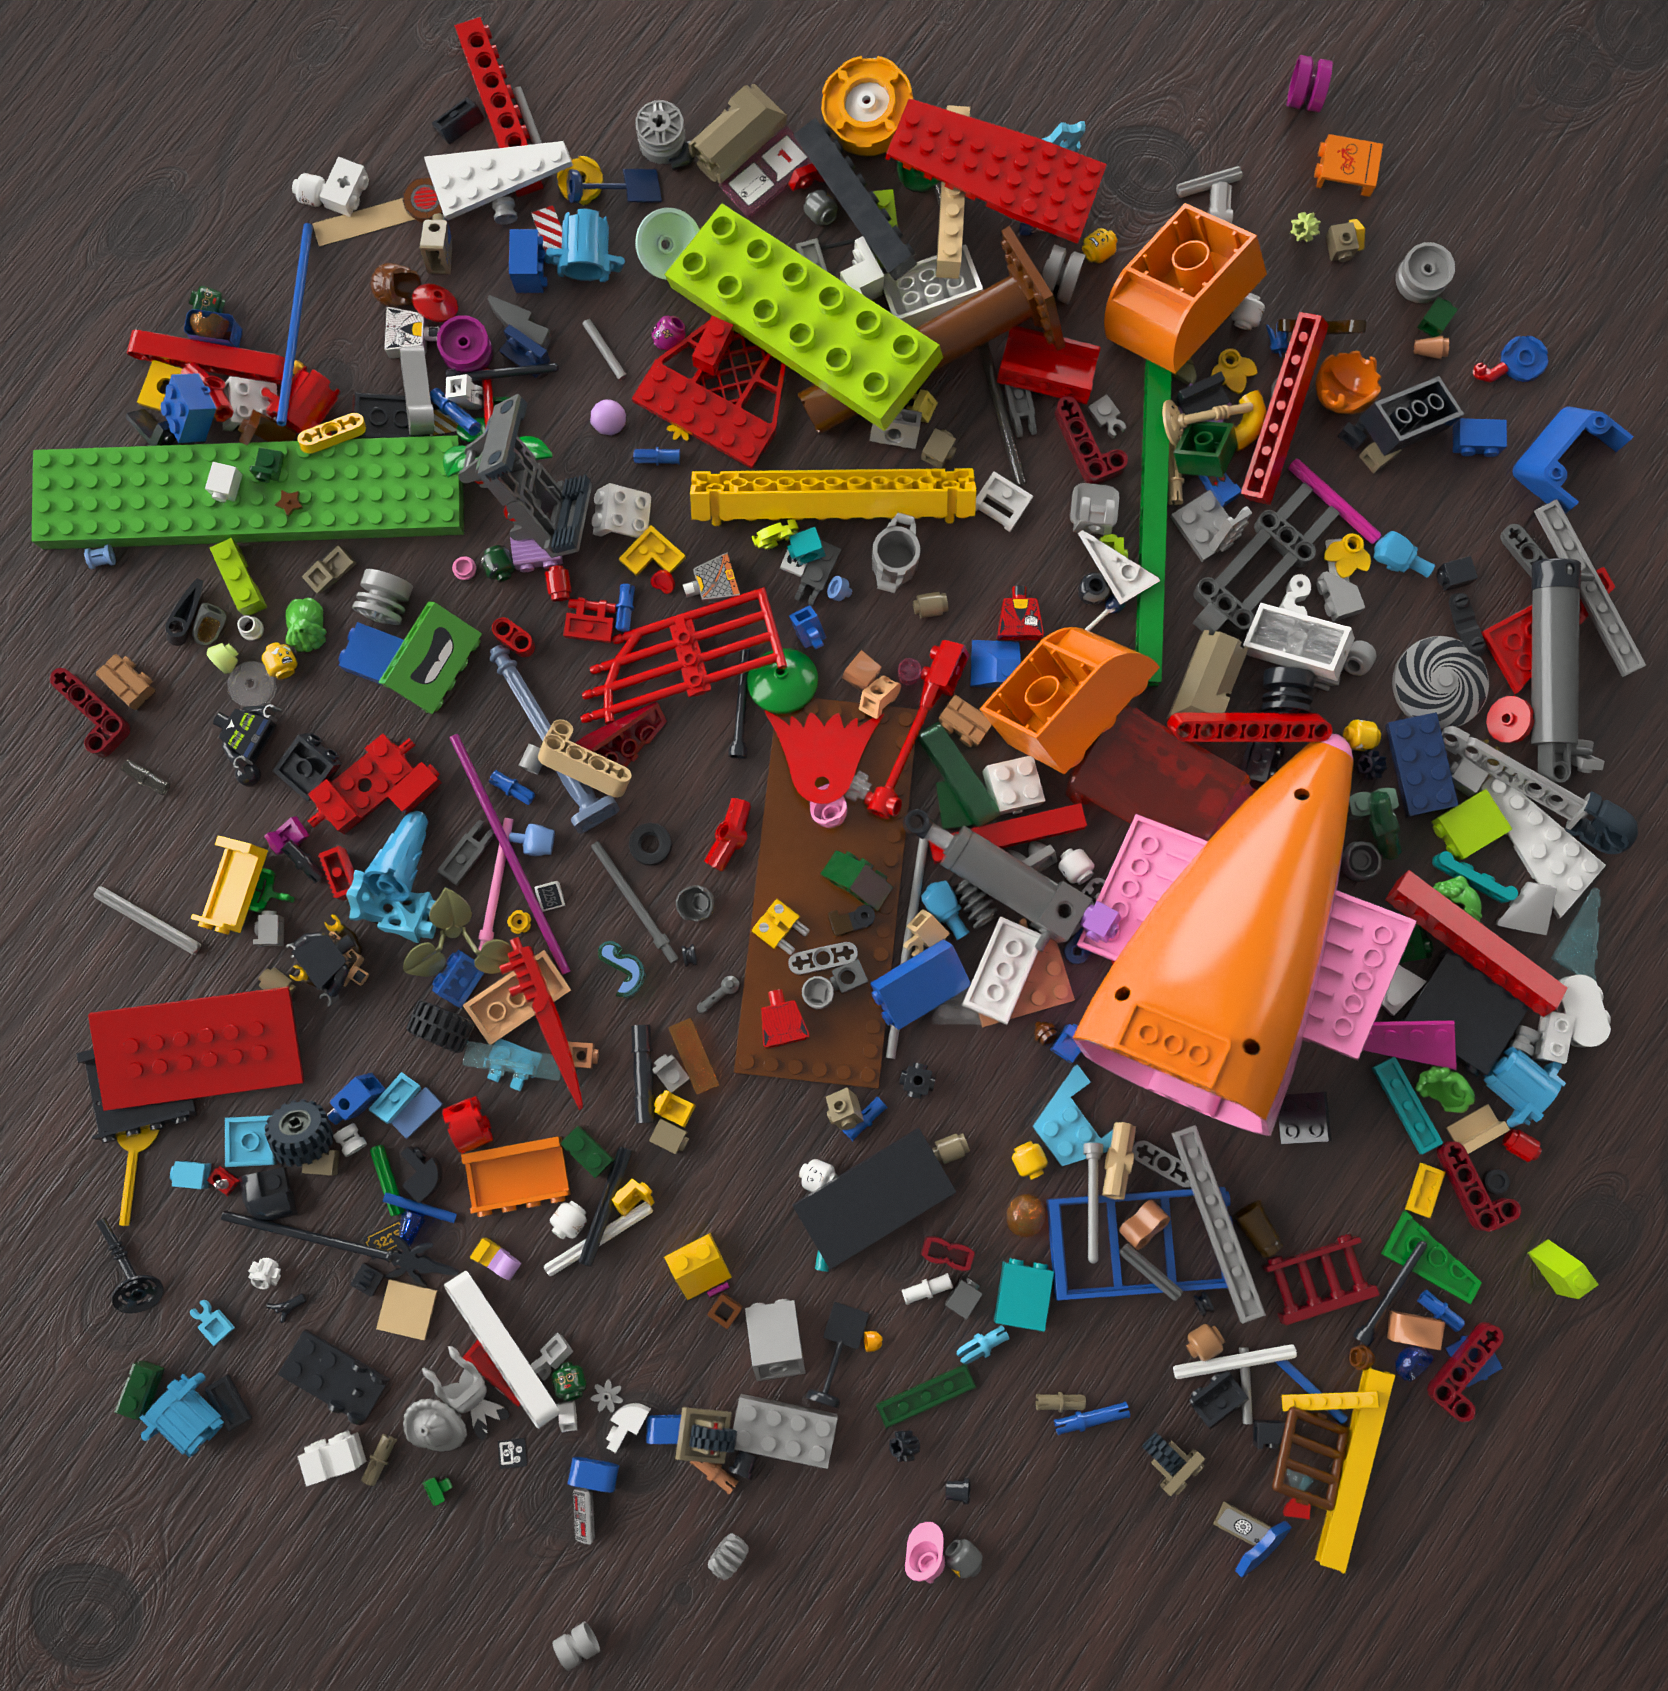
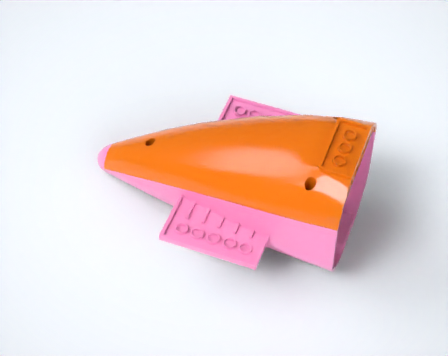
[1073,734,1416,1136]

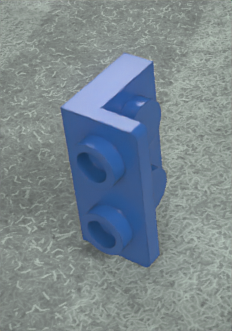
[432,950,484,1009]

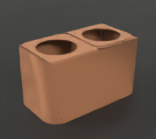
[842,650,881,693]
[1387,1310,1445,1350]

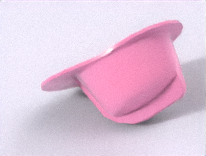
[905,1522,945,1583]

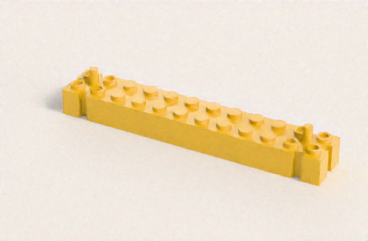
[690,468,976,526]

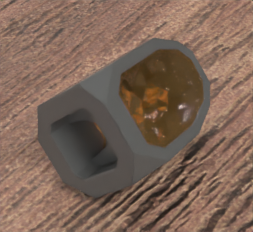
[192,603,226,645]

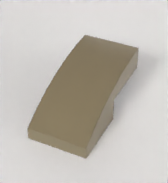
[302,545,356,594]

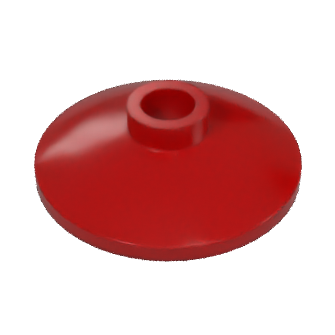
[412,284,458,322]

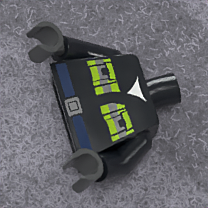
[213,704,281,774]

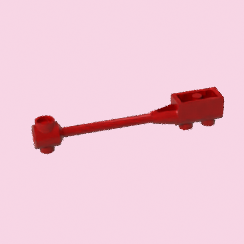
[864,640,970,819]

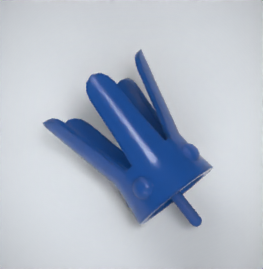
[1266,323,1289,358]

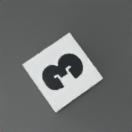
[780,550,808,577]

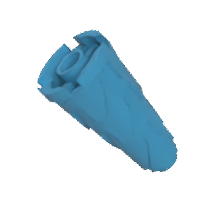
[362,811,428,902]

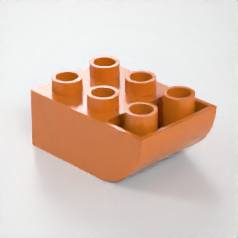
[1104,203,1267,374]
[980,627,1160,774]

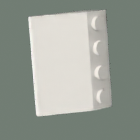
[883,244,983,329]

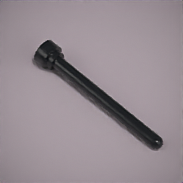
[446,363,559,388]
[728,648,750,759]
[1353,1240,1427,1347]

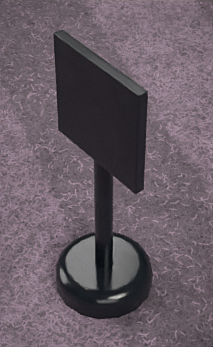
[805,1302,869,1409]

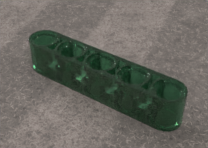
[917,722,1000,828]

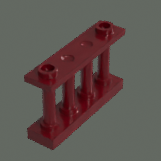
[1262,1234,1380,1325]

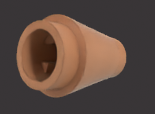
[1414,336,1449,359]

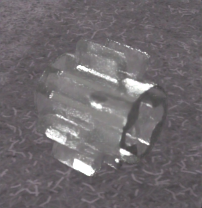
[845,771,872,802]

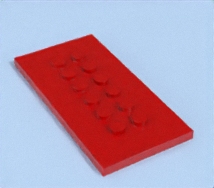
[88,986,304,1111]

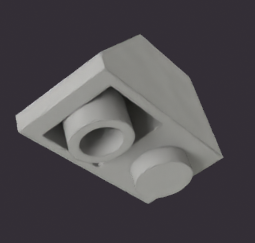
[1316,571,1365,622]

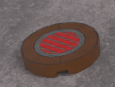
[403,177,443,223]

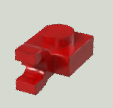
[788,163,825,191]

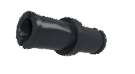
[280,839,325,884]

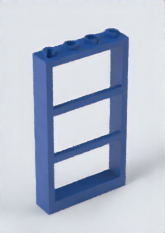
[1046,1186,1233,1300]

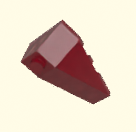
[575,702,667,792]

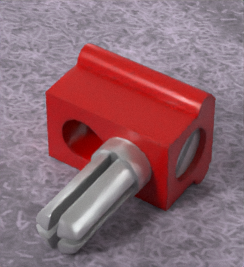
[207,1166,239,1196]

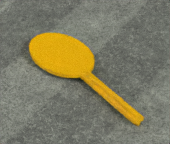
[117,1128,160,1226]

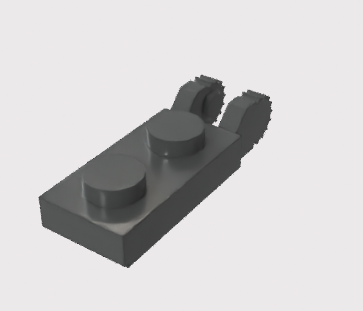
[1003,384,1037,438]
[794,540,841,607]
[437,820,495,886]

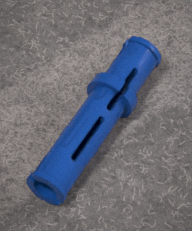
[430,388,481,436]
[1054,1401,1130,1436]

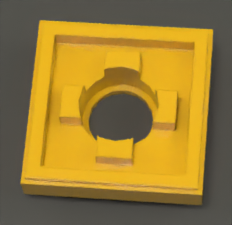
[137,360,182,412]

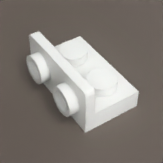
[1532,1011,1575,1064]

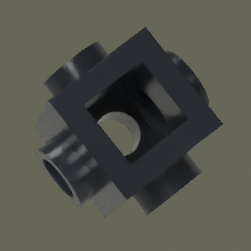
[899,1063,936,1099]

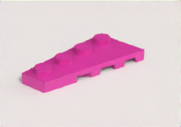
[1363,1021,1456,1070]

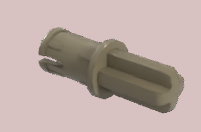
[1036,1392,1086,1413]
[362,1434,397,1486]

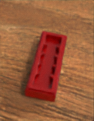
[462,1340,521,1407]

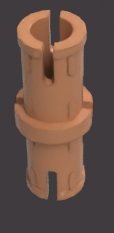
[690,1461,739,1494]

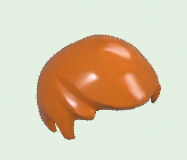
[1315,351,1381,414]

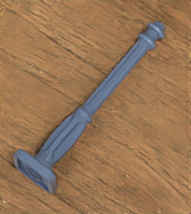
[490,645,620,834]

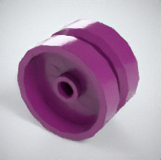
[1287,55,1333,113]
[437,316,493,373]

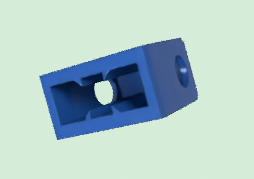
[327,1073,386,1125]

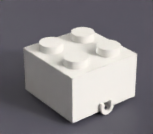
[982,756,1045,817]

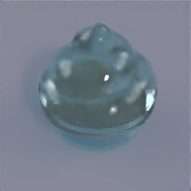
[1287,1469,1314,1491]

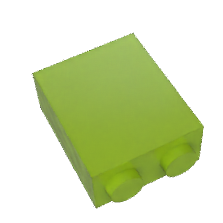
[1431,789,1512,861]

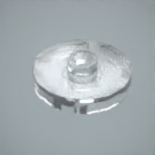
[227,661,277,707]

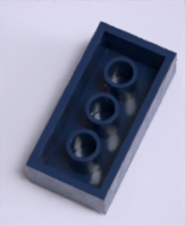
[1385,712,1458,818]

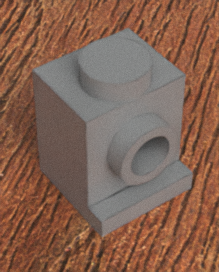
[253,911,284,946]

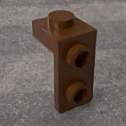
[238,409,296,446]

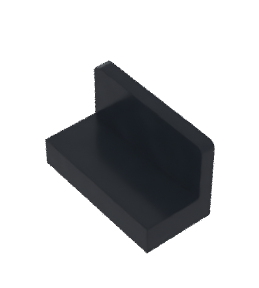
[1176,372,1230,415]

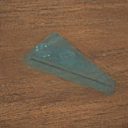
[1551,888,1601,981]

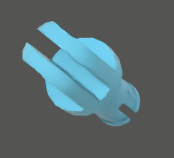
[957,1325,1009,1364]

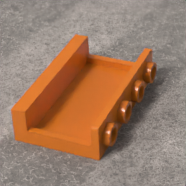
[461,1136,571,1217]

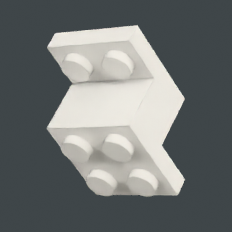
[840,236,884,300]

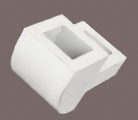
[606,1403,650,1453]

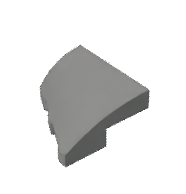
[1496,882,1557,935]

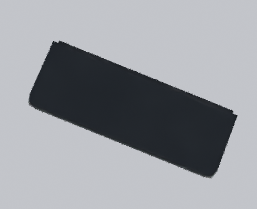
[431,97,484,144]

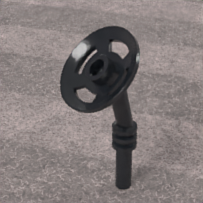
[96,1217,164,1313]

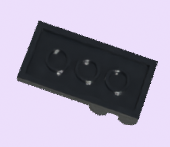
[278,1329,390,1425]

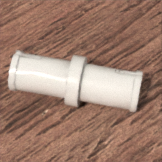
[902,1273,953,1305]

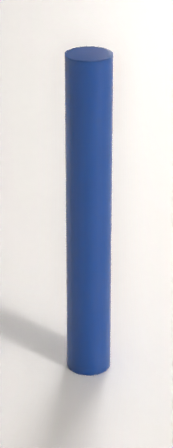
[382,1192,457,1223]

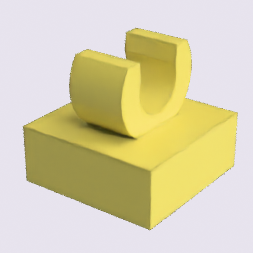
[906,390,938,423]

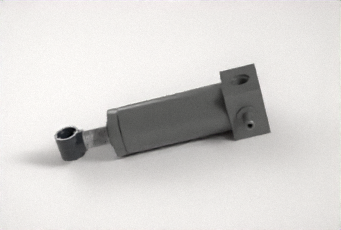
[903,809,1092,951]

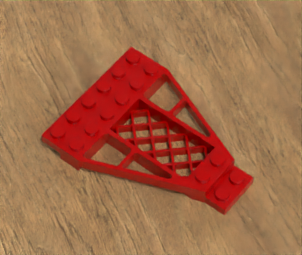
[632,321,786,469]

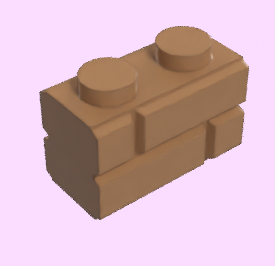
[96,654,155,710]
[938,695,992,747]

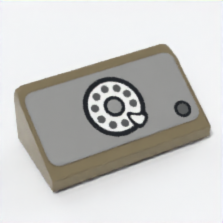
[1213,1501,1272,1546]

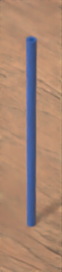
[276,223,313,426]

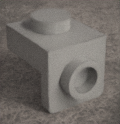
[1571,739,1605,773]

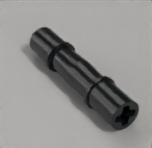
[631,1025,655,1124]

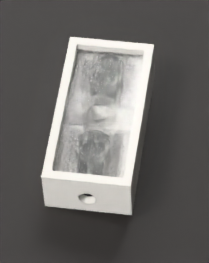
[1243,603,1355,681]

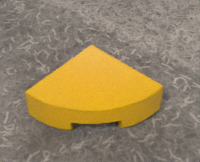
[1349,219,1365,251]

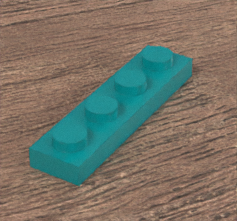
[1372,1057,1443,1155]

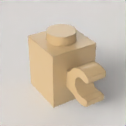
[903,909,950,957]

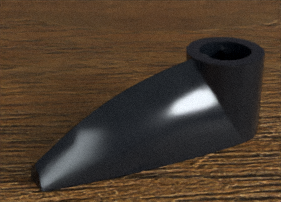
[165,578,203,646]

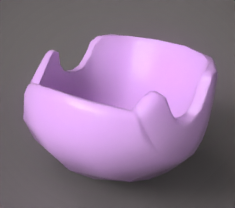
[590,400,626,436]

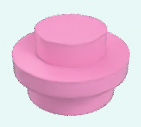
[452,557,476,580]

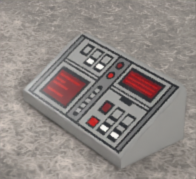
[573,1488,595,1544]

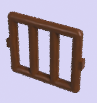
[1272,1406,1350,1511]

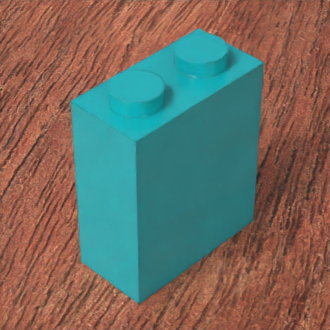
[994,1258,1054,1332]

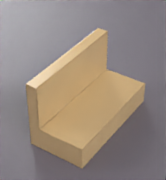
[1446,1104,1510,1154]

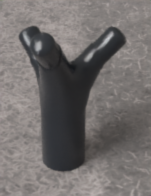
[266,1293,307,1323]

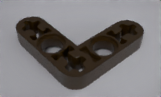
[1277,319,1366,335]

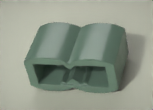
[1347,788,1399,820]

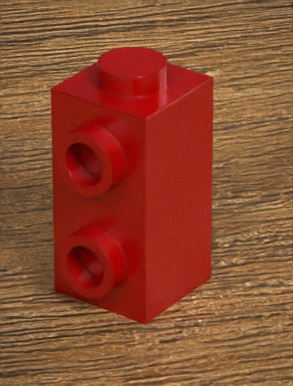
[386,762,442,815]

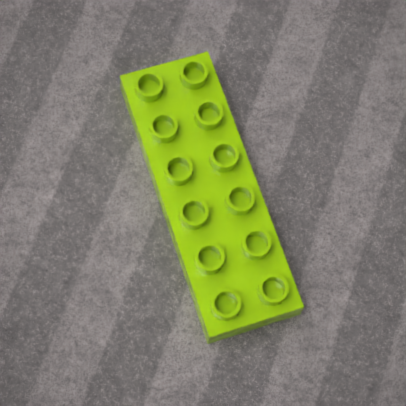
[664,203,943,431]

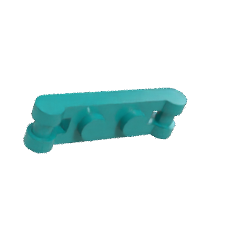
[1432,851,1518,903]

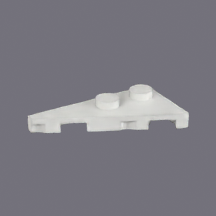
[1078,531,1160,605]

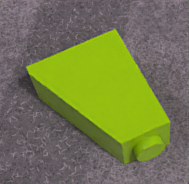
[1528,1239,1598,1299]

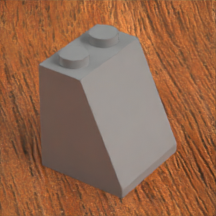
[745,1299,806,1381]

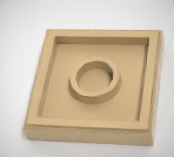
[376,1279,438,1340]

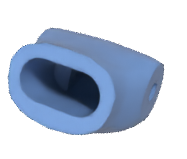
[509,824,555,856]

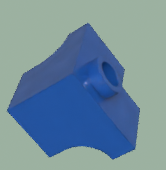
[1050,1024,1082,1063]

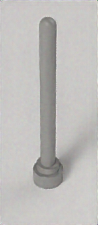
[1084,1143,1103,1263]

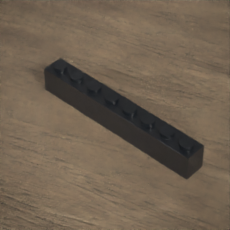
[794,118,917,281]

